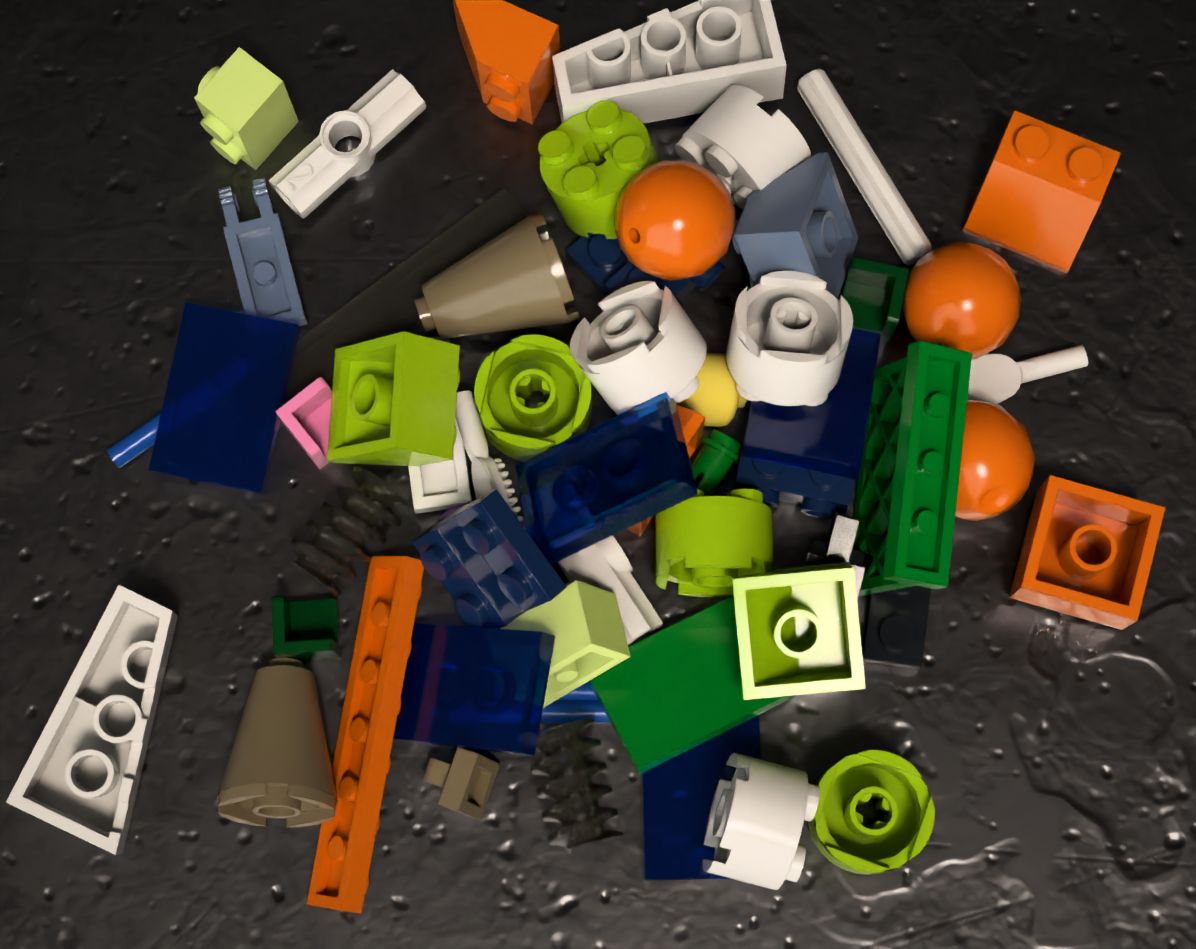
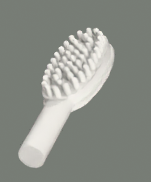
[967,345,1088,404]
[456,390,526,529]

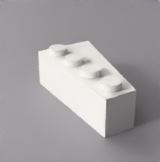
[552,0,787,124]
[6,585,178,855]

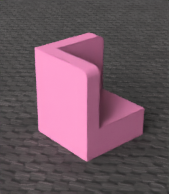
[275,377,332,470]

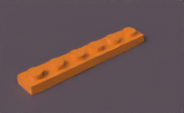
[306,556,424,914]

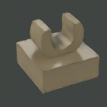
[423,747,501,820]

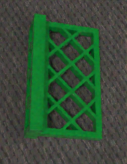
[853,341,972,596]

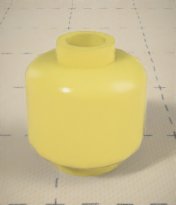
[667,353,747,427]

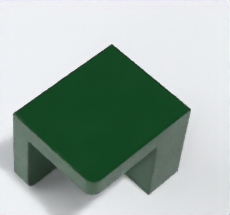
[842,258,909,341]
[271,596,342,662]

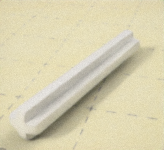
[797,68,932,266]

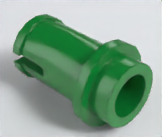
[677,429,742,496]

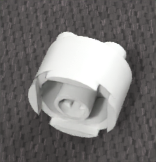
[674,84,811,210]
[726,270,853,406]
[570,281,707,420]
[703,753,820,890]

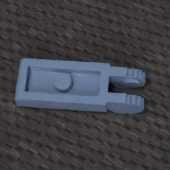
[219,177,308,339]

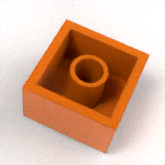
[1009,475,1166,630]

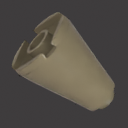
[414,211,580,339]
[217,658,338,828]

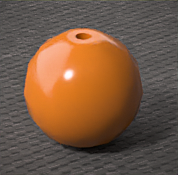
[614,159,736,281]
[902,242,1021,360]
[955,400,1035,521]

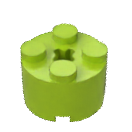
[538,100,660,240]
[474,334,592,463]
[655,488,774,598]
[808,750,935,875]

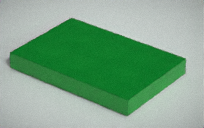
[588,596,796,775]

